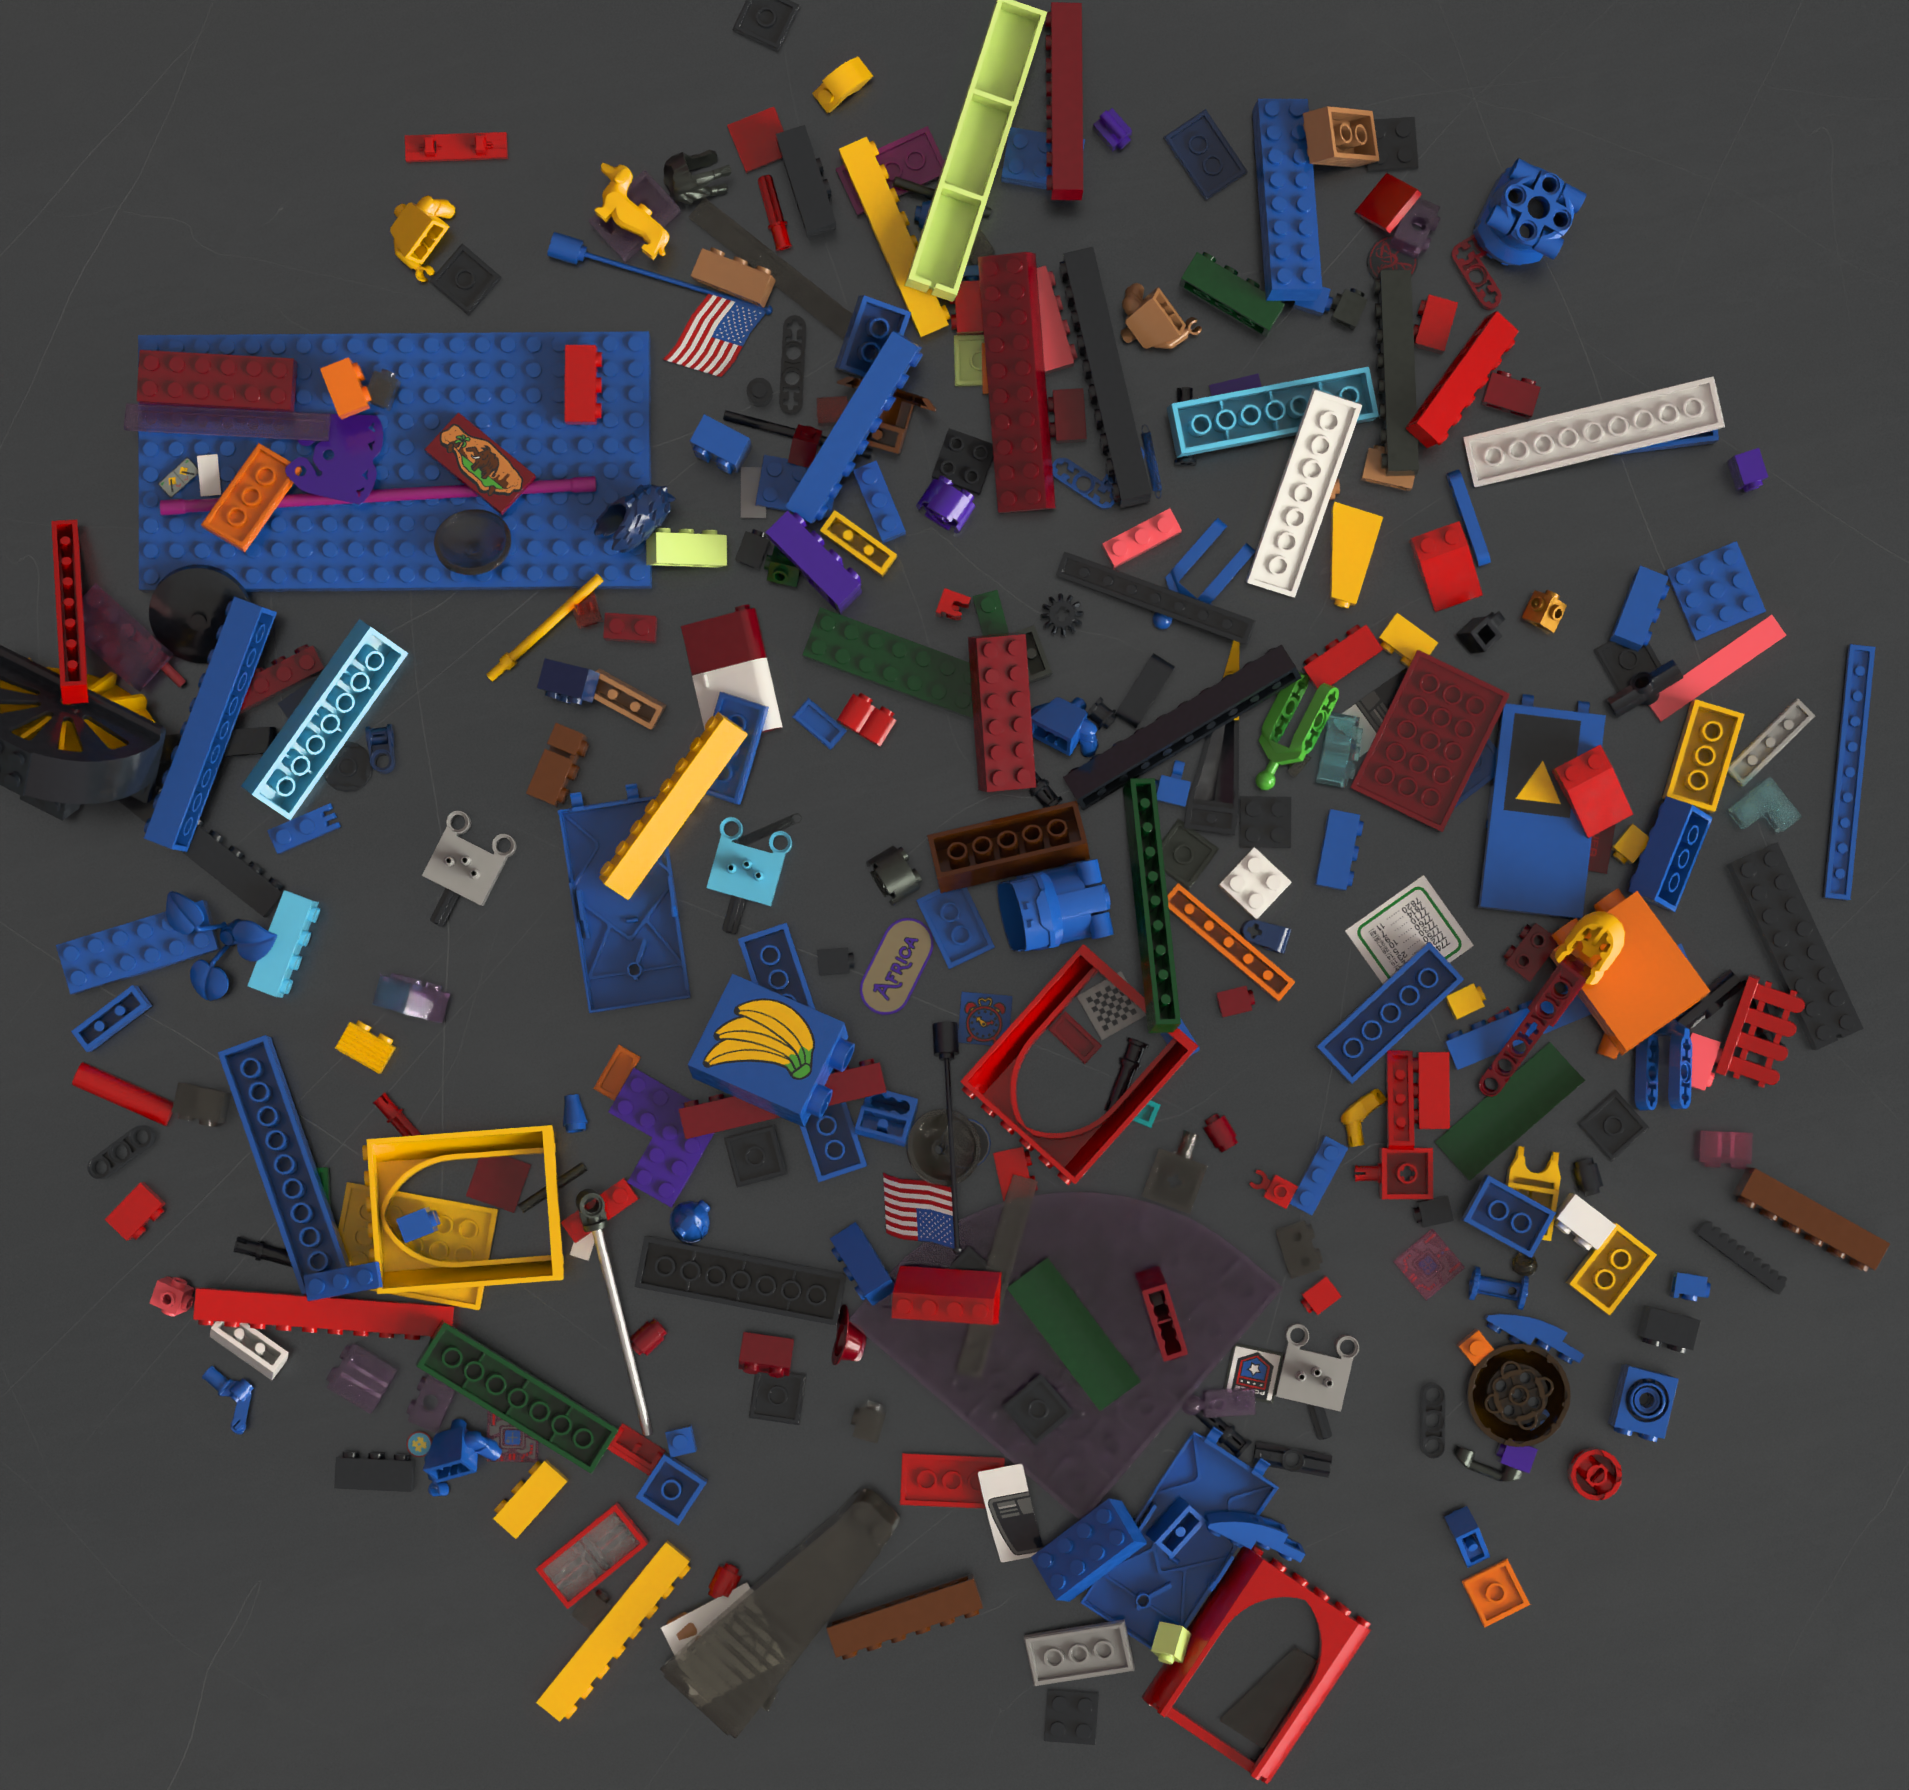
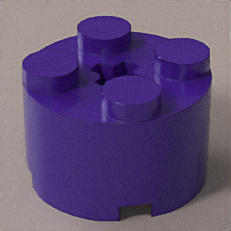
[916,475,975,533]

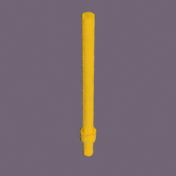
[486,574,603,682]

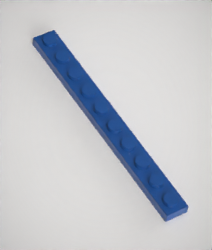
[1823,644,1875,900]

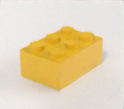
[1566,1222,1657,1316]

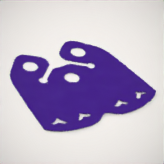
[285,414,383,505]

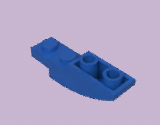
[1483,1313,1584,1364]
[1204,1512,1305,1563]

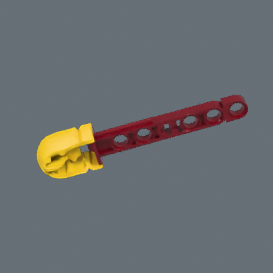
[1479,911,1625,1097]

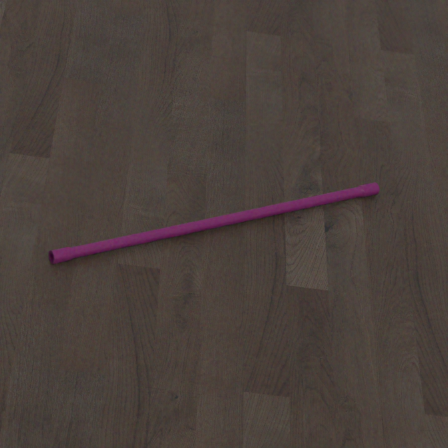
[160,476,597,515]

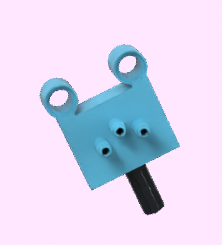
[706,817,792,934]

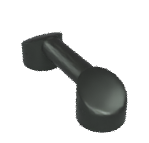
[1454,1445,1523,1482]

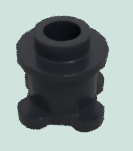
[1087,697,1116,730]

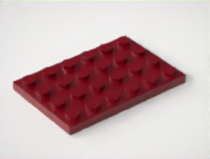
[1350,650,1510,832]

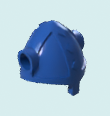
[669,1200,710,1244]

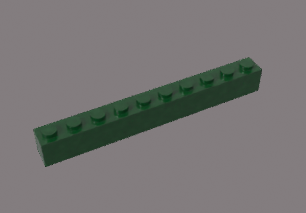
[1123,778,1181,1033]

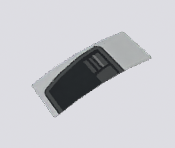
[1333,667,1408,757]
[978,1464,1044,1562]

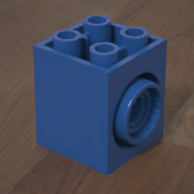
[1608,1364,1679,1442]

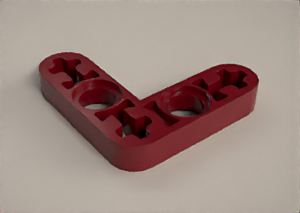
[1451,234,1502,310]

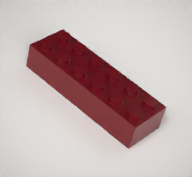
[136,350,297,413]
[968,632,1036,792]

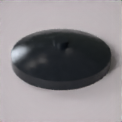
[149,565,250,663]

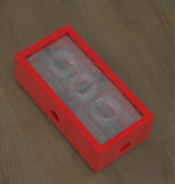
[535,1502,649,1609]

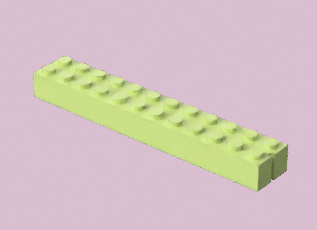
[904,0,1047,302]

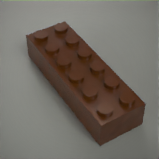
[927,800,1090,893]
[1733,1167,1890,1272]
[826,1574,983,1660]

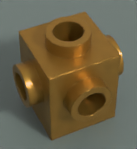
[1522,590,1567,633]

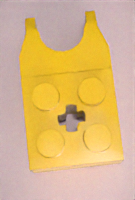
[1505,1146,1561,1241]

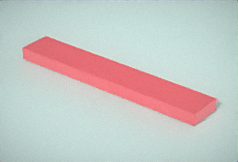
[1648,615,1786,722]

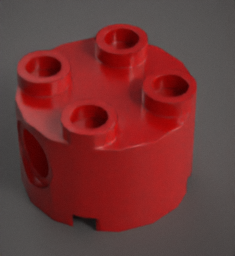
[1567,1447,1622,1501]

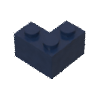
[537,658,600,705]

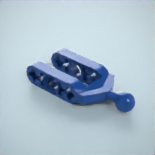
[1152,518,1256,630]
[1635,1019,1693,1111]

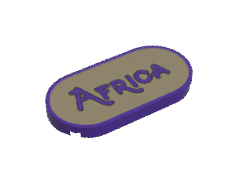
[860,918,934,1015]

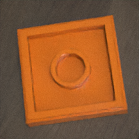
[1461,1558,1530,1628]

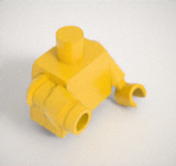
[390,195,455,282]

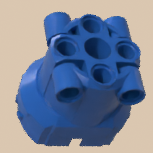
[1473,158,1586,266]
[997,859,1114,951]

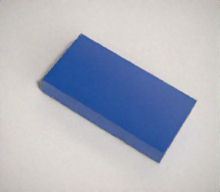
[792,698,847,750]

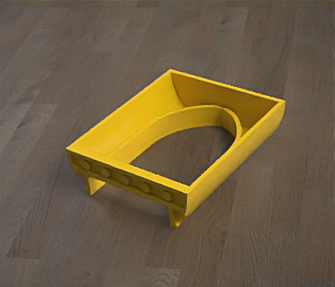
[362,1125,564,1294]

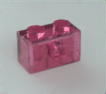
[1699,1131,1753,1169]

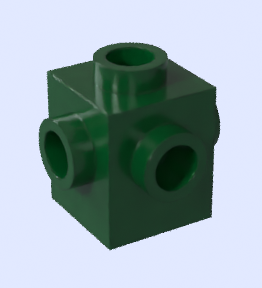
[764,546,801,587]

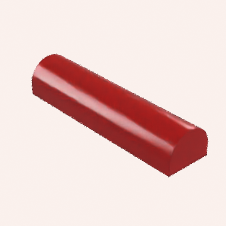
[72,1062,177,1126]

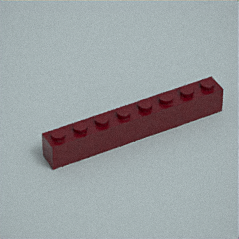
[1045,2,1083,200]
[679,1058,887,1139]

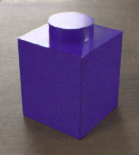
[1496,1440,1538,1473]

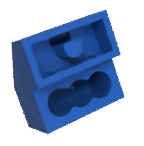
[855,1091,918,1147]

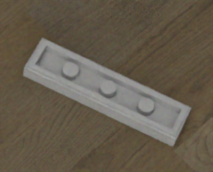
[1727,698,1815,787]

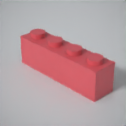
[1037,266,1078,375]

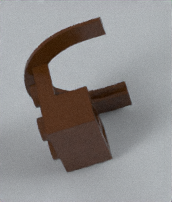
[837,376,937,454]

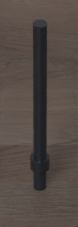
[723,410,873,459]

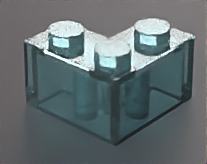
[1316,712,1363,788]
[1726,777,1802,834]

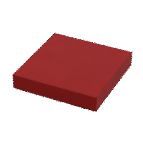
[727,107,784,173]
[1355,173,1422,233]

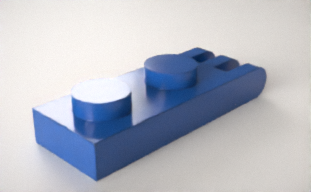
[267,803,341,854]

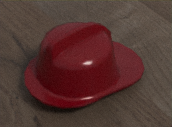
[832,1304,866,1365]

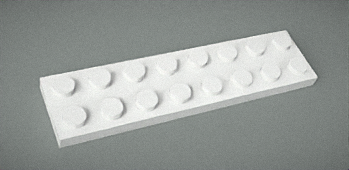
[1246,388,1362,598]

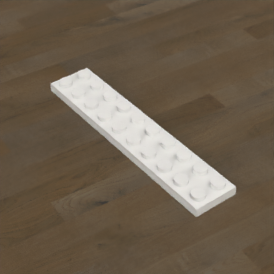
[1463,377,1725,487]

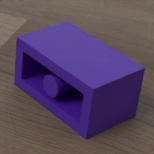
[1727,448,1768,492]

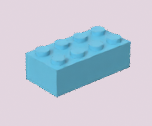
[247,890,320,998]

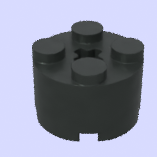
[866,846,922,905]

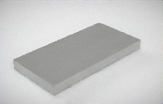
[1024,1619,1135,1686]

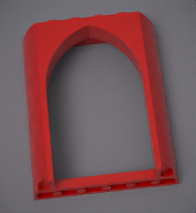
[960,944,1198,1185]
[1142,1545,1371,1784]

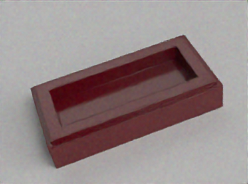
[1048,1011,1102,1064]

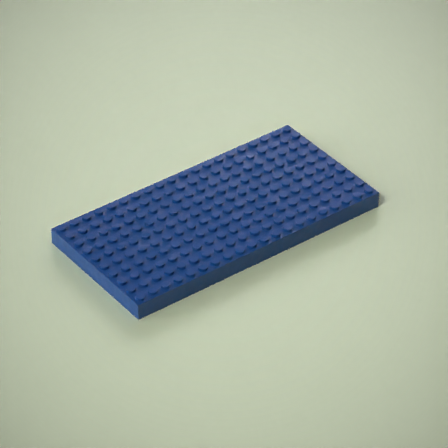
[138,331,652,593]

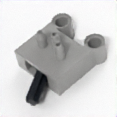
[1275,1323,1359,1440]

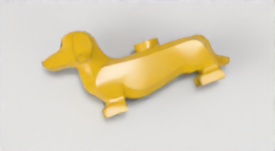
[594,162,669,261]

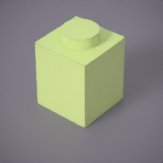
[1151,1621,1191,1664]

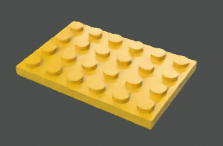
[338,1182,499,1310]

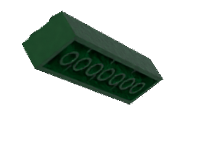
[802,607,974,721]
[415,1320,619,1474]

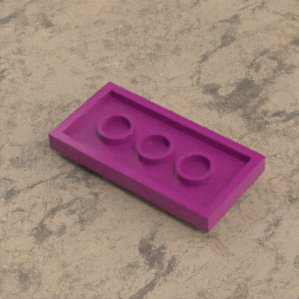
[836,126,944,216]

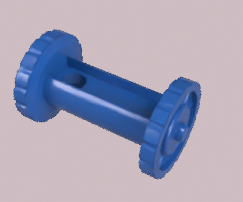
[1468,1266,1529,1310]

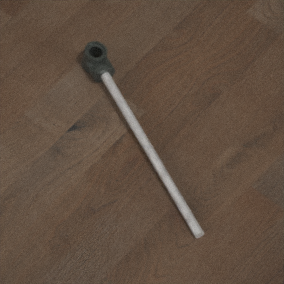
[575,1189,653,1436]

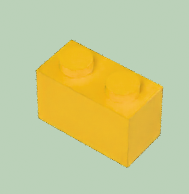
[1377,613,1438,668]

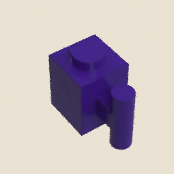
[1092,108,1132,152]

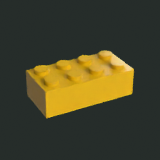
[1662,699,1744,813]

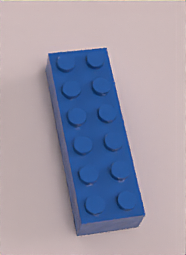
[56,900,222,995]
[1315,942,1464,1084]

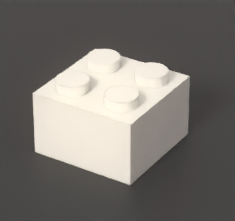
[1218,847,1291,920]
[1554,1193,1616,1251]

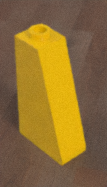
[1330,502,1383,609]

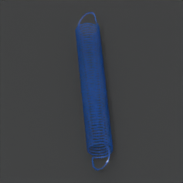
[1141,425,1162,498]

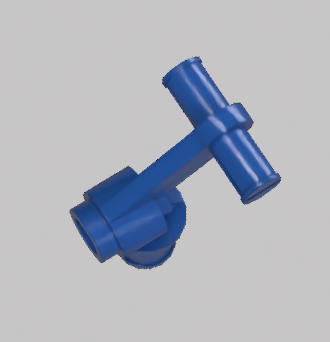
[202,1366,254,1435]

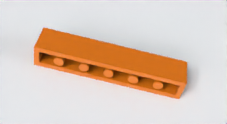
[1167,883,1295,1002]

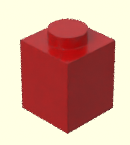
[1300,1275,1342,1315]

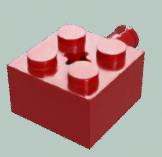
[1354,1147,1433,1199]

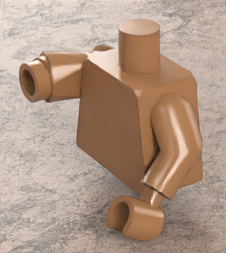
[1121,283,1202,349]

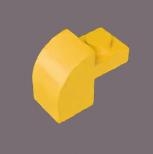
[812,57,873,113]

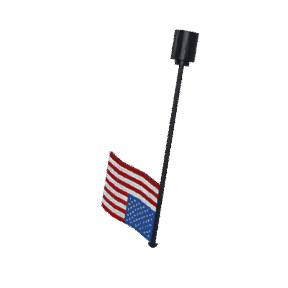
[883,1022,962,1254]

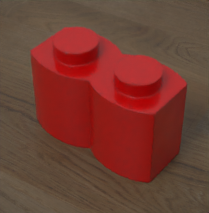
[837,693,897,747]

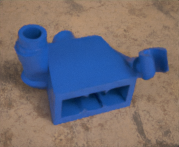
[1031,697,1099,757]
[423,1419,502,1496]

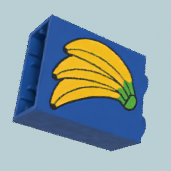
[688,974,855,1127]

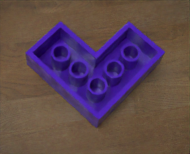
[766,510,862,615]
[608,1068,716,1208]

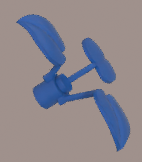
[166,891,277,1001]

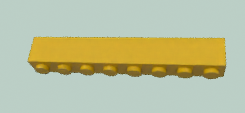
[838,137,951,338]
[599,712,748,900]
[536,1540,691,1722]

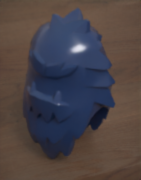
[594,484,676,553]

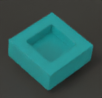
[1132,1100,1161,1128]

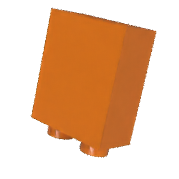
[1550,889,1710,1056]

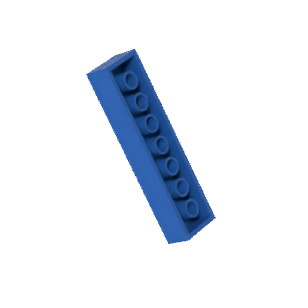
[1252,99,1322,301]
[785,331,923,523]

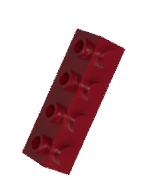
[238,644,326,716]

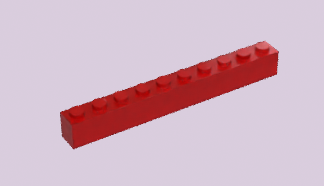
[193,1287,454,1340]

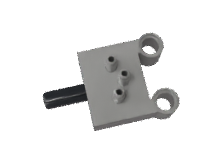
[422,811,517,926]

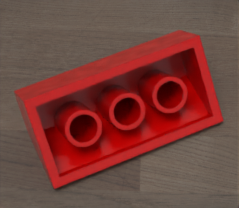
[891,1266,1002,1325]

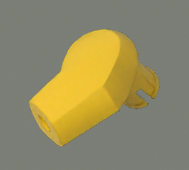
[1341,1089,1386,1147]

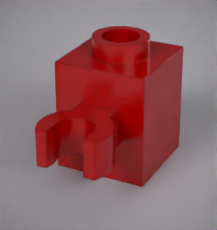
[1249,1170,1298,1209]

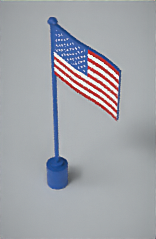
[547,232,773,377]

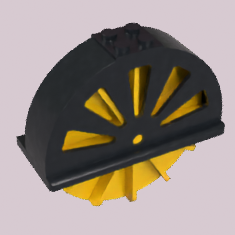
[0,645,166,821]

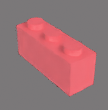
[1101,508,1182,569]

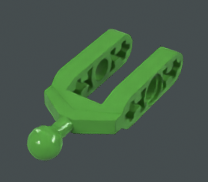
[1255,671,1339,790]

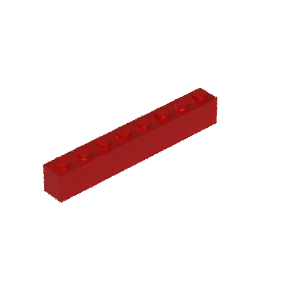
[51,519,89,704]

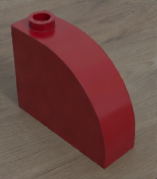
[1135,1266,1188,1362]

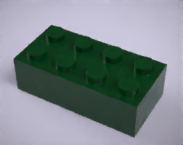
[1179,252,1285,337]

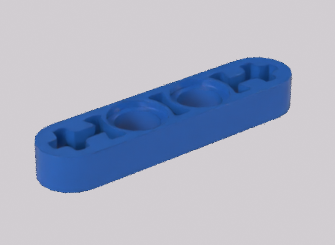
[1446,469,1491,567]

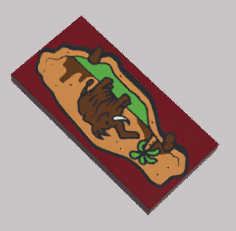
[424,412,536,515]

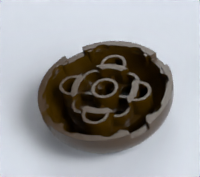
[1467,1344,1571,1447]

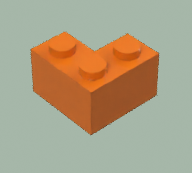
[320,357,372,420]

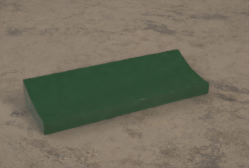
[1434,1042,1586,1181]
[1007,1257,1141,1411]

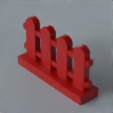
[1716,974,1805,1088]

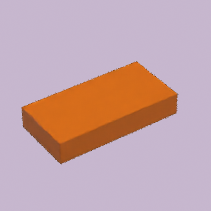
[593,1045,641,1101]

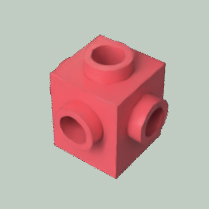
[150,1276,195,1316]

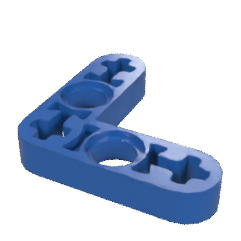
[1052,446,1144,510]

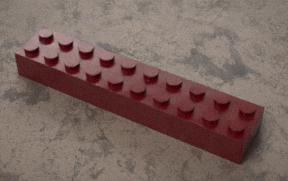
[978,252,1056,513]

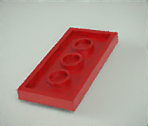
[900,1453,1005,1509]

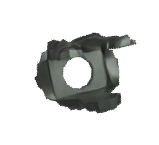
[663,149,732,205]

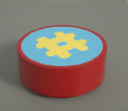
[406,1431,433,1457]

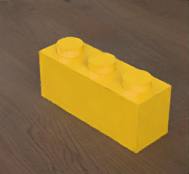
[820,510,897,578]
[493,1459,569,1539]

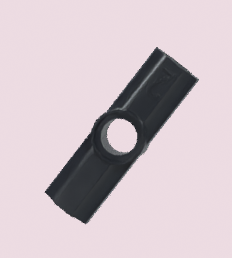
[1606,659,1684,718]
[1675,969,1744,1030]
[1252,1441,1332,1478]

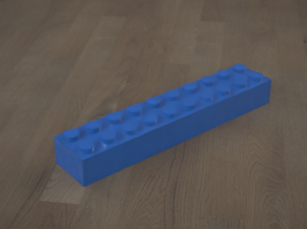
[144,597,277,852]
[738,923,868,1182]
[218,1035,351,1295]

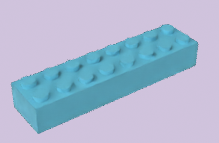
[1167,367,1379,458]
[241,619,408,820]

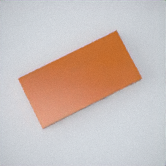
[201,443,302,553]

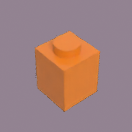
[1456,1329,1494,1366]

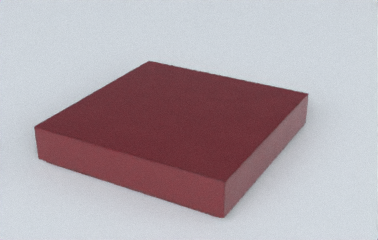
[466,1156,532,1213]

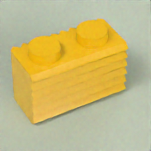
[335,1020,396,1074]

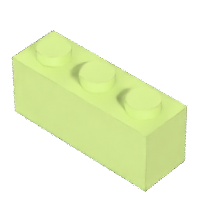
[646,528,727,568]

